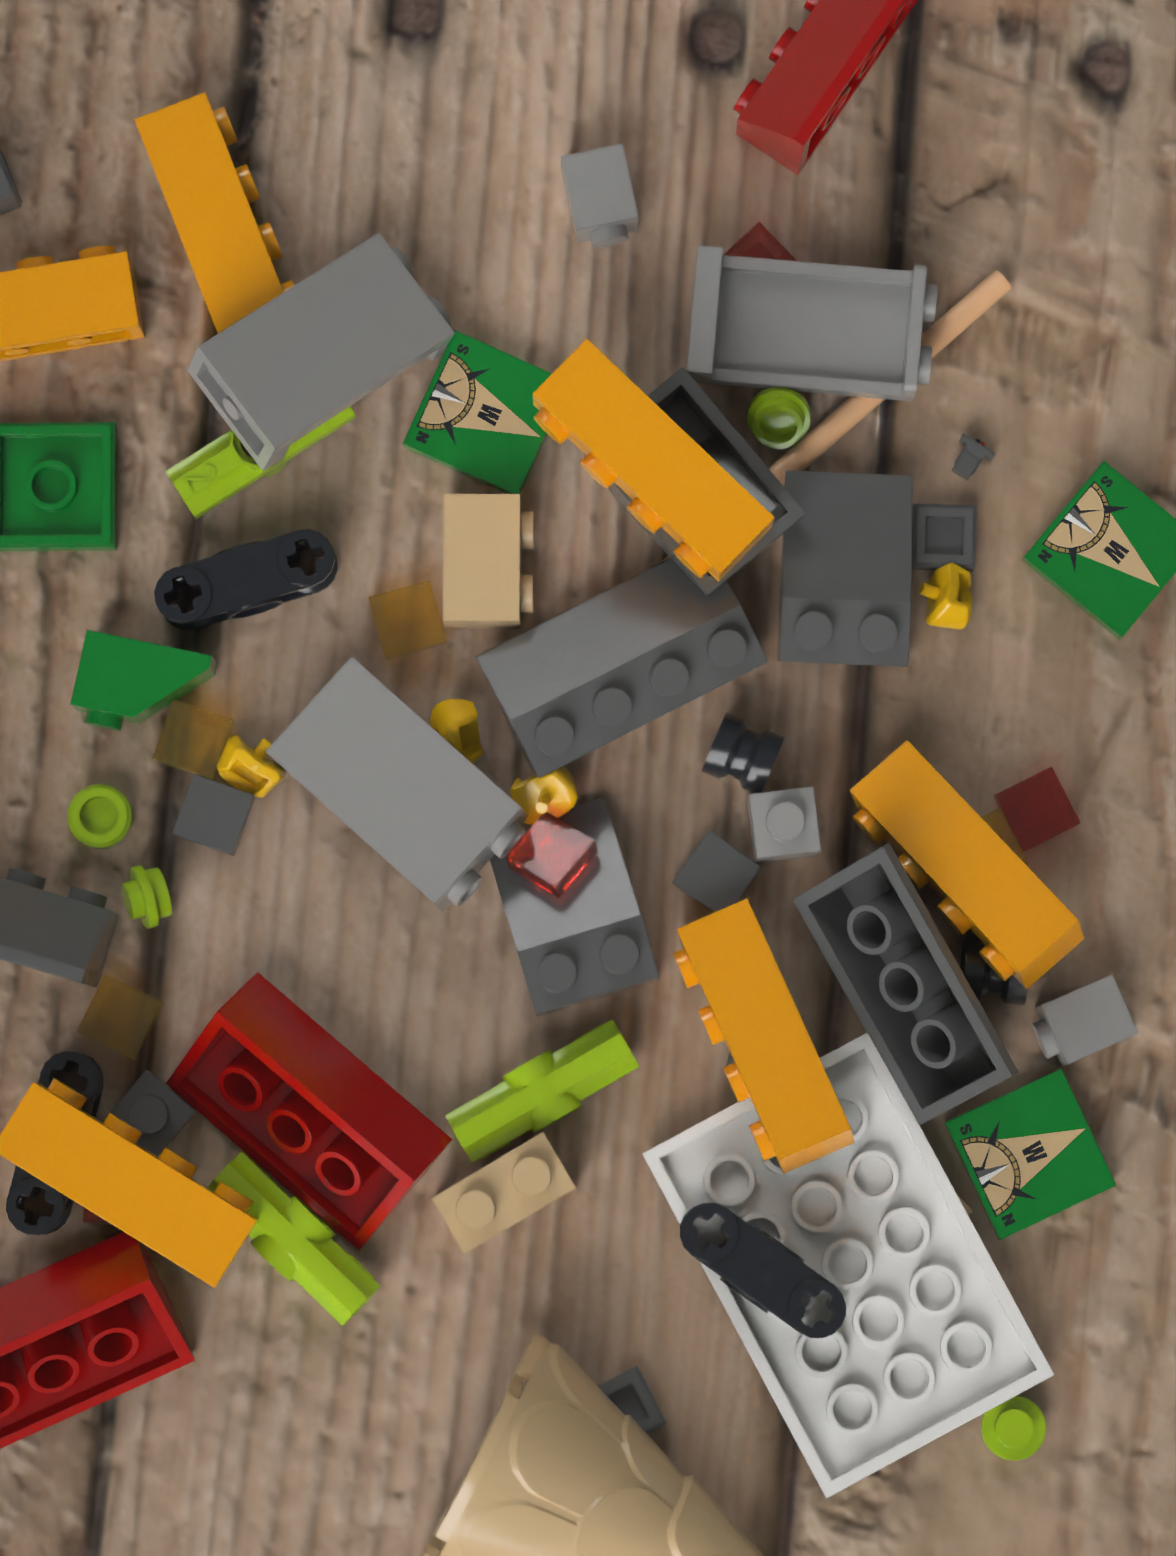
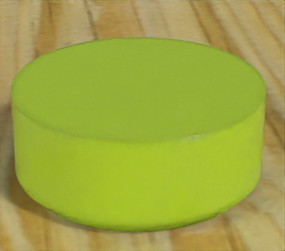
[68,784,134,849]

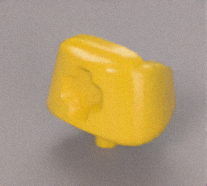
[918,563,972,630]
[430,698,484,763]
[217,735,286,798]
[510,766,578,824]

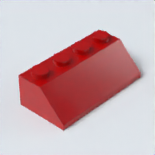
[733,0,918,175]
[166,972,453,1250]
[0,1232,195,1449]

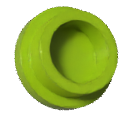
[747,387,811,449]
[121,865,172,929]
[981,1395,1046,1461]

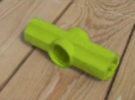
[165,407,356,519]
[445,1019,640,1163]
[208,1152,382,1326]

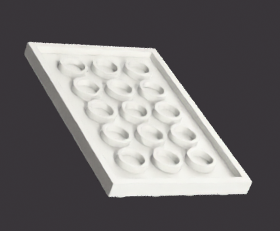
[642,1033,1054,1499]

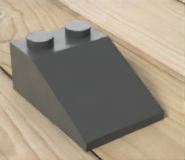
[584,367,806,596]
[777,470,913,667]
[490,797,660,1017]

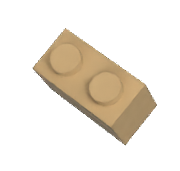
[443,494,534,629]
[431,1132,577,1254]

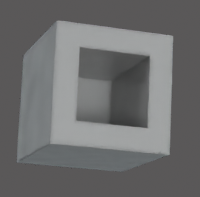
[561,143,639,248]
[747,787,821,863]
[1032,974,1139,1066]

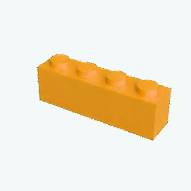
[134,92,295,333]
[0,246,145,362]
[533,338,775,582]
[849,740,1085,990]
[672,898,855,1174]
[0,1078,259,1288]

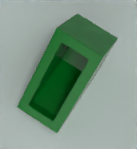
[70,630,218,731]

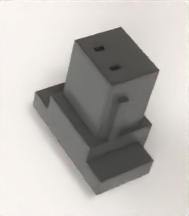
[952,434,995,481]

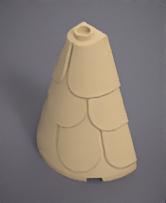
[421,1332,764,1556]

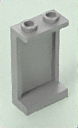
[187,233,455,471]
[687,245,937,402]
[265,656,528,911]

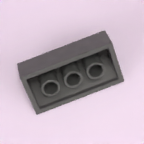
[475,558,768,778]
[792,843,1019,1125]
[0,868,119,988]

